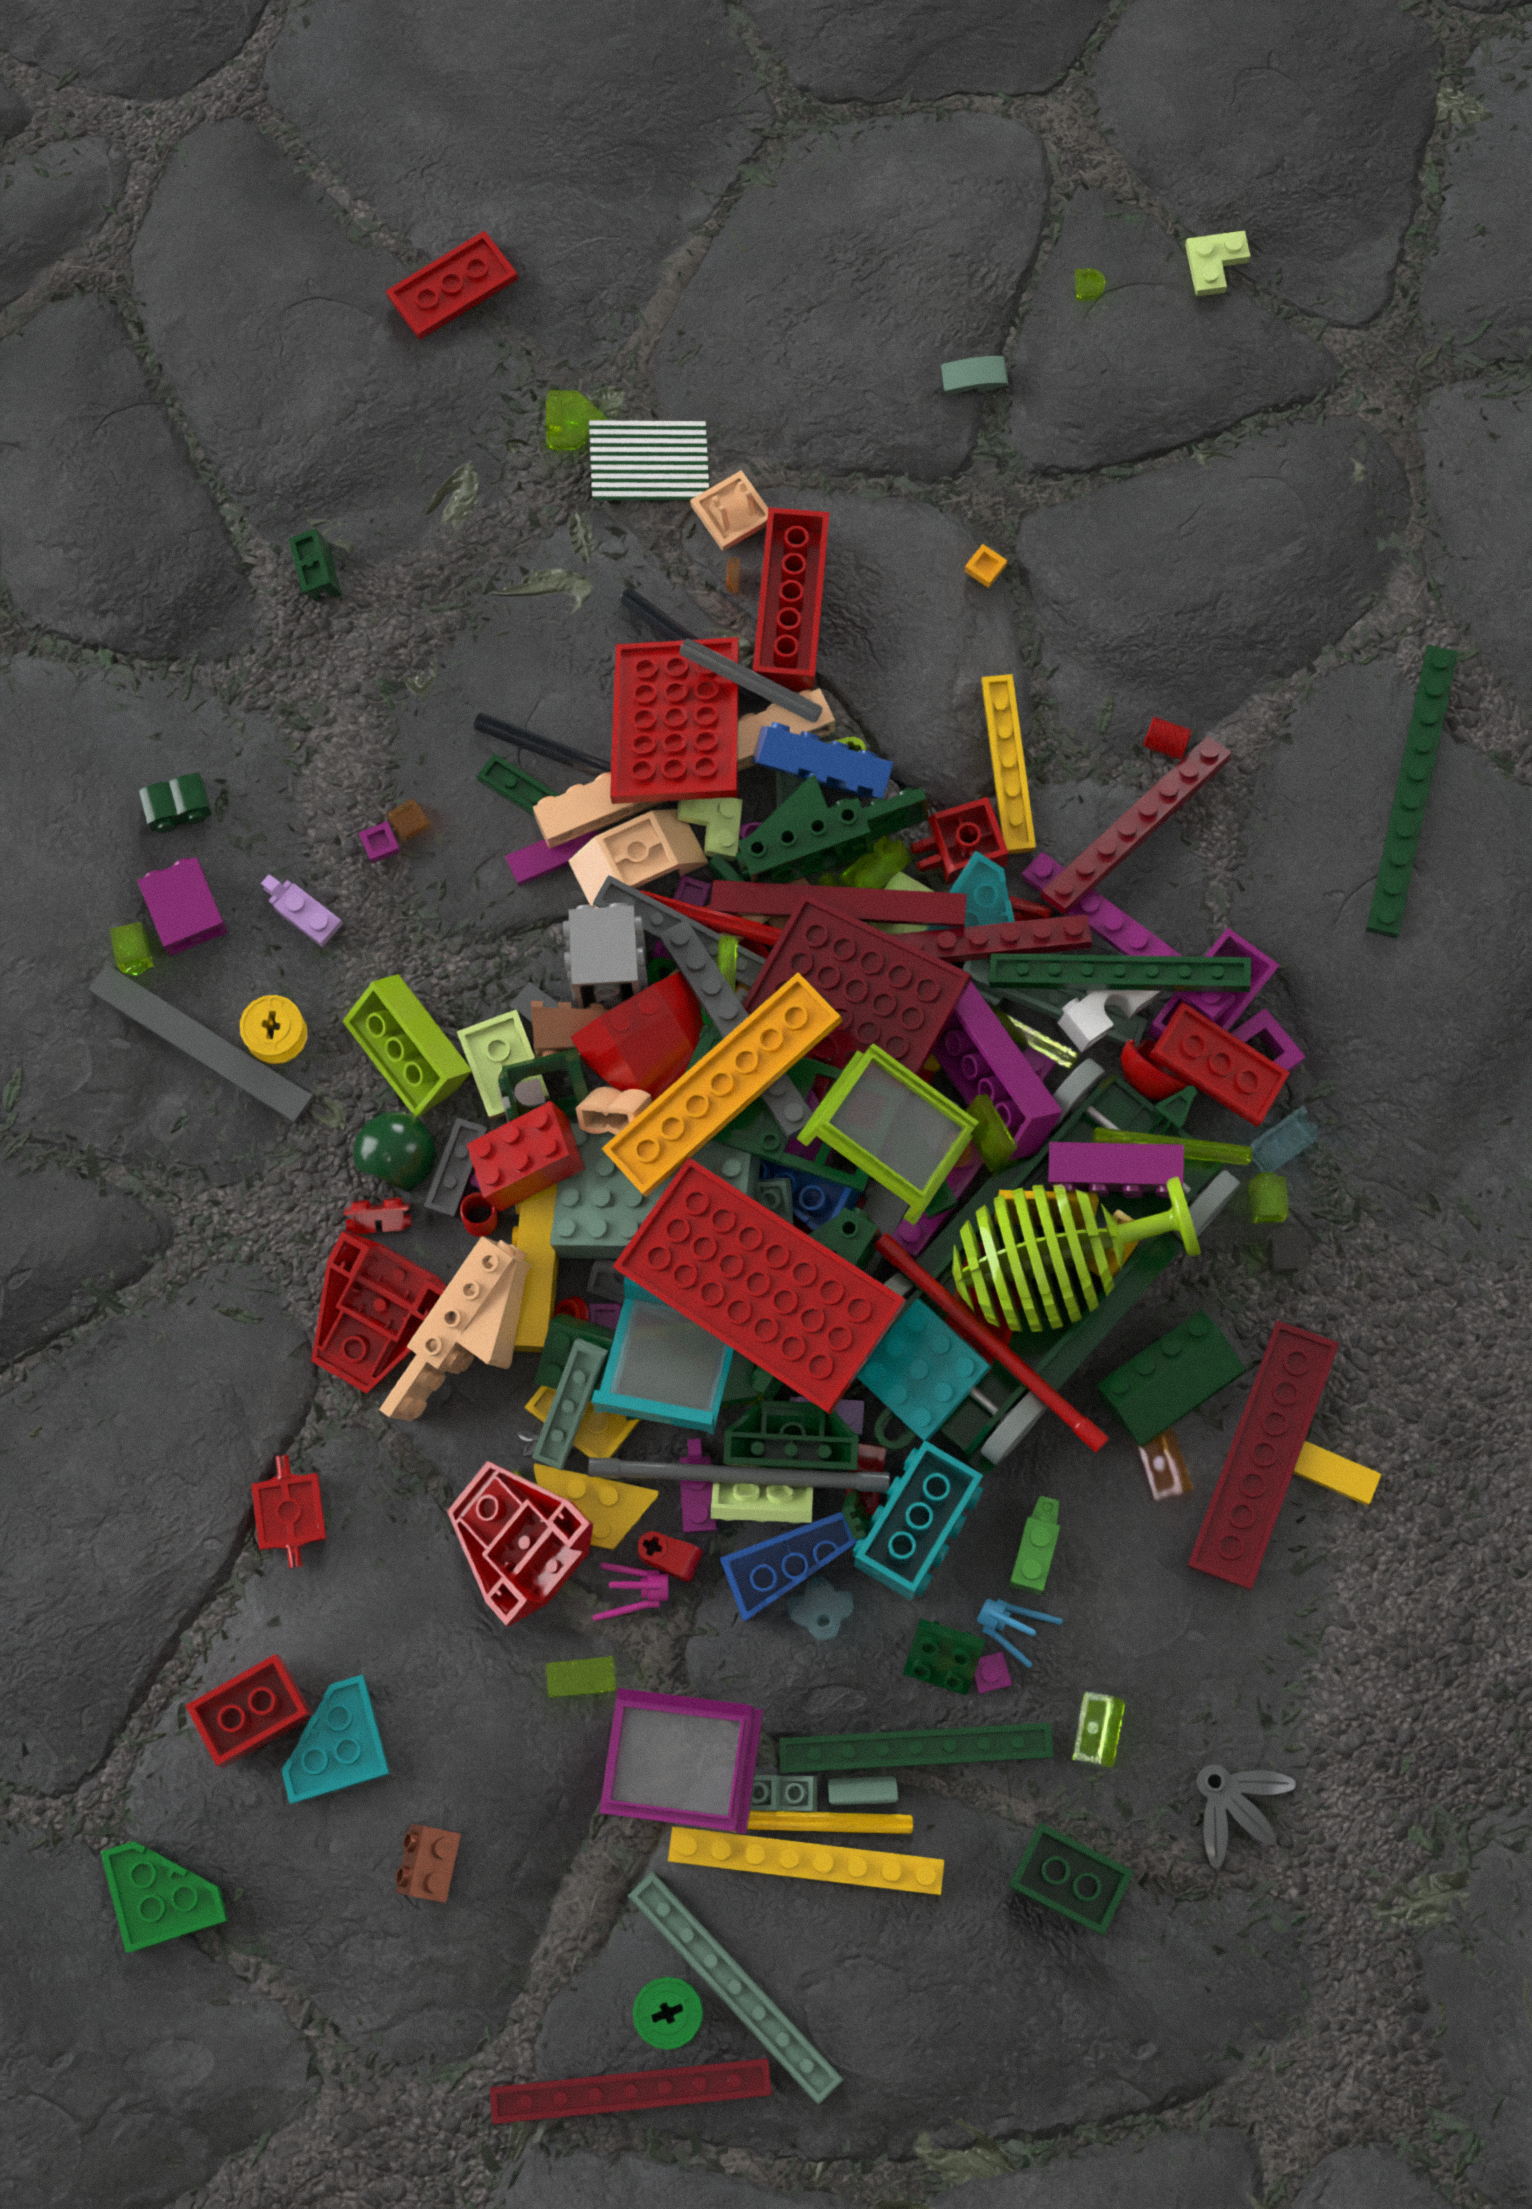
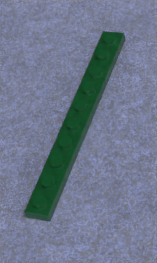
[1366,645,1458,938]

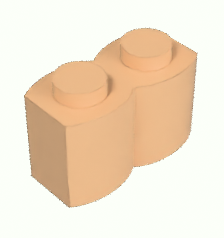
[576,1087,652,1135]

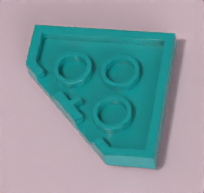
[924,851,1015,931]
[281,1674,390,1804]

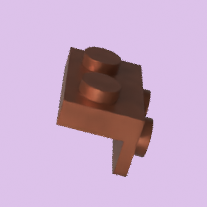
[395,1824,461,1903]

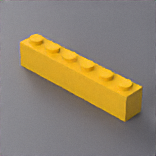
[512,1183,559,1353]

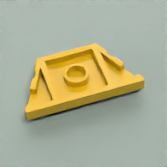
[534,1463,659,1551]

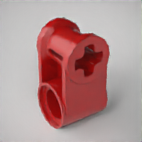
[637,1531,703,1583]

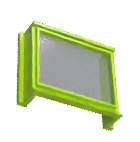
[796,1043,979,1225]

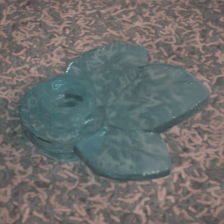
[786,1575,854,1640]

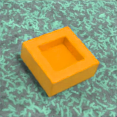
[964,544,1007,588]

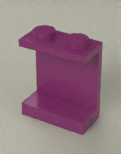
[138,857,229,956]

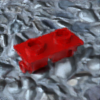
[343,1198,412,1235]

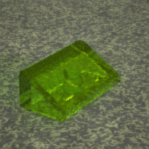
[1072,1692,1124,1768]

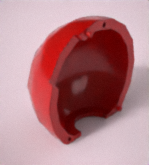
[1120,1039,1195,1101]

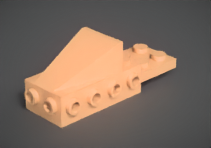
[379,1236,532,1421]

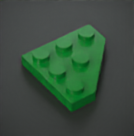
[101,1841,229,1953]

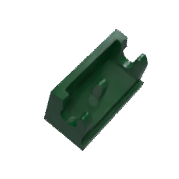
[288,529,342,601]

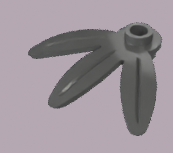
[1197,1765,1296,1868]

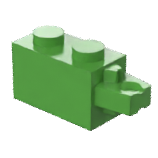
[1008,1496,1060,1595]

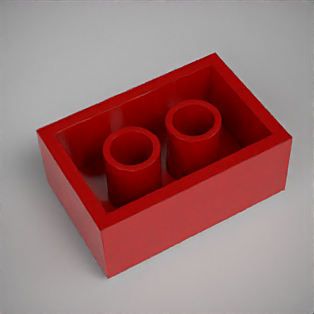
[466,1101,585,1212]
[185,1654,313,1768]

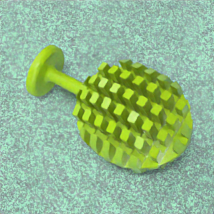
[952,1176,1201,1332]

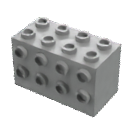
[563,903,649,1009]

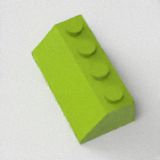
[342,974,472,1118]

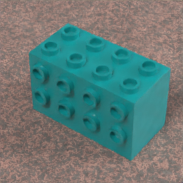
[852,1440,984,1601]

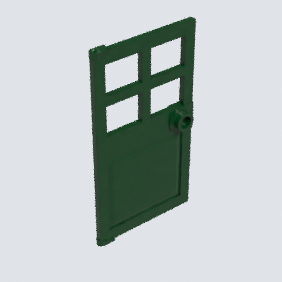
[684,1023,906,1193]

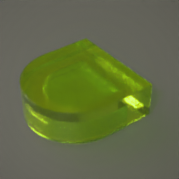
[1074,268,1106,301]

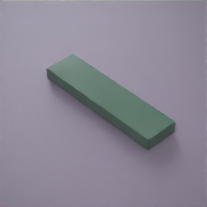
[532,1338,608,1471]

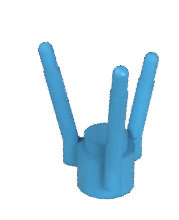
[977,1598,1063,1668]

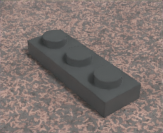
[423,1118,488,1219]

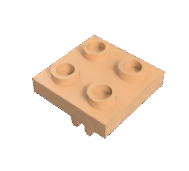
[690,470,768,552]

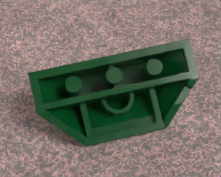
[723,1400,859,1472]

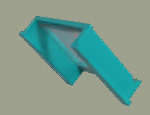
[591,1276,734,1435]

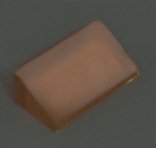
[1138,1427,1193,1501]

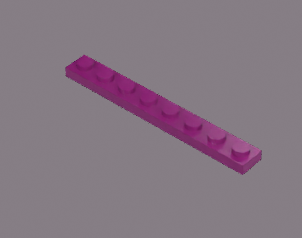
[1021,852,1235,1022]
[891,1046,1056,1261]

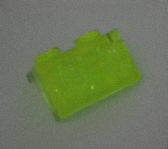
[839,836,912,889]
[965,1094,1017,1171]

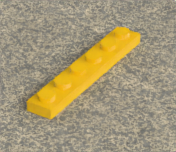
[981,674,1036,854]

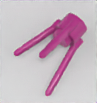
[592,1562,668,1621]

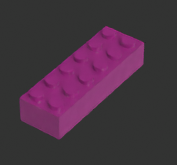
[932,969,1063,1161]

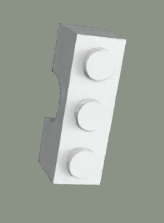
[1058,990,1161,1053]

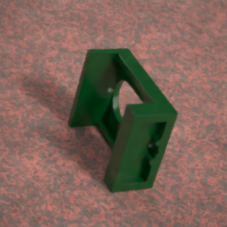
[498,1048,589,1122]

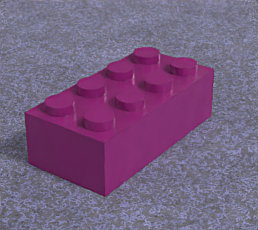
[1048,1142,1184,1199]

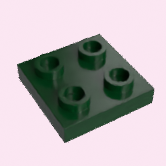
[903,1618,985,1696]

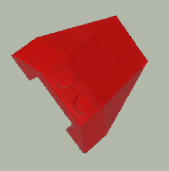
[570,971,704,1103]
[311,1231,447,1394]
[447,1461,593,1626]

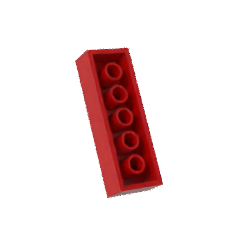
[753,507,829,692]

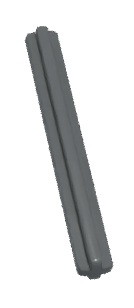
[679,638,823,723]

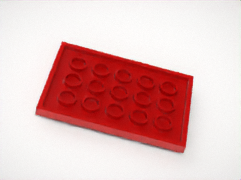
[610,637,740,804]

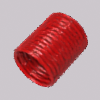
[1143,716,1192,761]
[460,1192,498,1237]

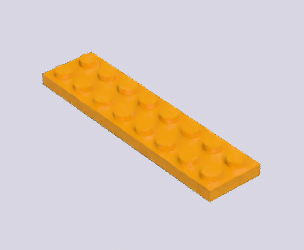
[601,973,843,1198]

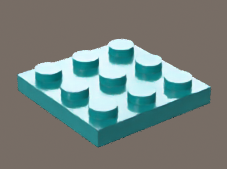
[856,1299,993,1441]

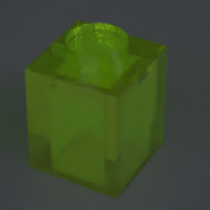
[109,922,154,975]
[1248,1172,1289,1223]

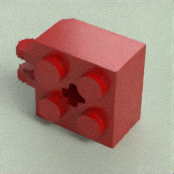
[910,797,1009,885]

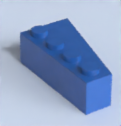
[751,722,894,799]
[720,1511,858,1622]

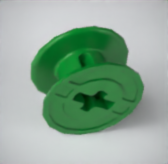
[632,1977,703,2050]

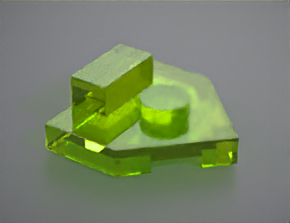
[545,390,607,450]

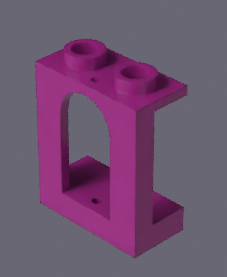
[1231,1008,1305,1073]

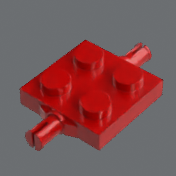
[251,1455,327,1569]

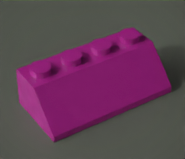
[1147,927,1279,1041]

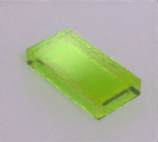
[546,1656,616,1698]

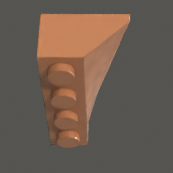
[531,1000,611,1061]

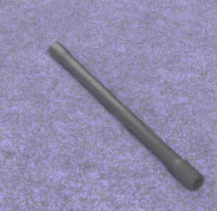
[588,1457,890,1493]

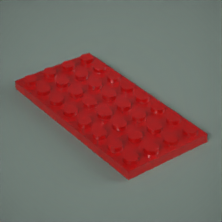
[612,1157,907,1414]

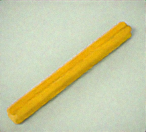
[748,1810,913,1834]

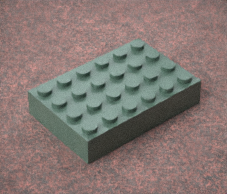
[550,1123,761,1259]

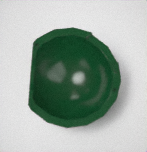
[353,1111,436,1192]

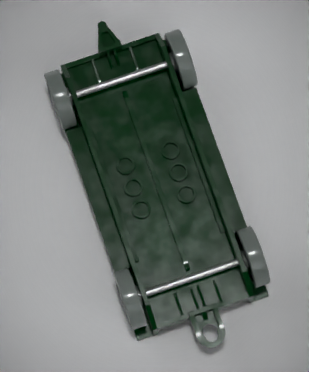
[874,1059,1240,1478]

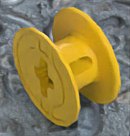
[240,995,308,1065]

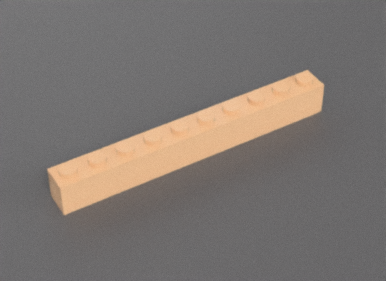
[533,688,835,849]

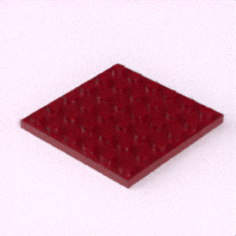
[742,893,973,1132]

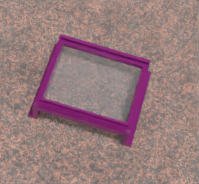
[599,1688,764,1834]

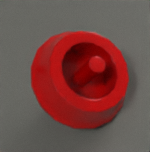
[554,1296,589,1321]

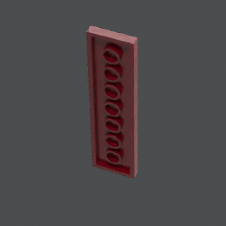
[1187,1320,1339,1591]

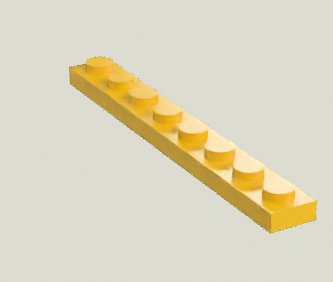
[668,1826,944,1895]

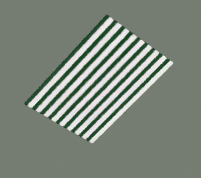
[589,421,709,500]

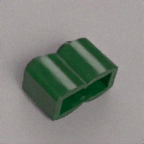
[139,773,212,833]

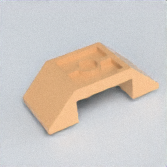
[568,809,708,908]

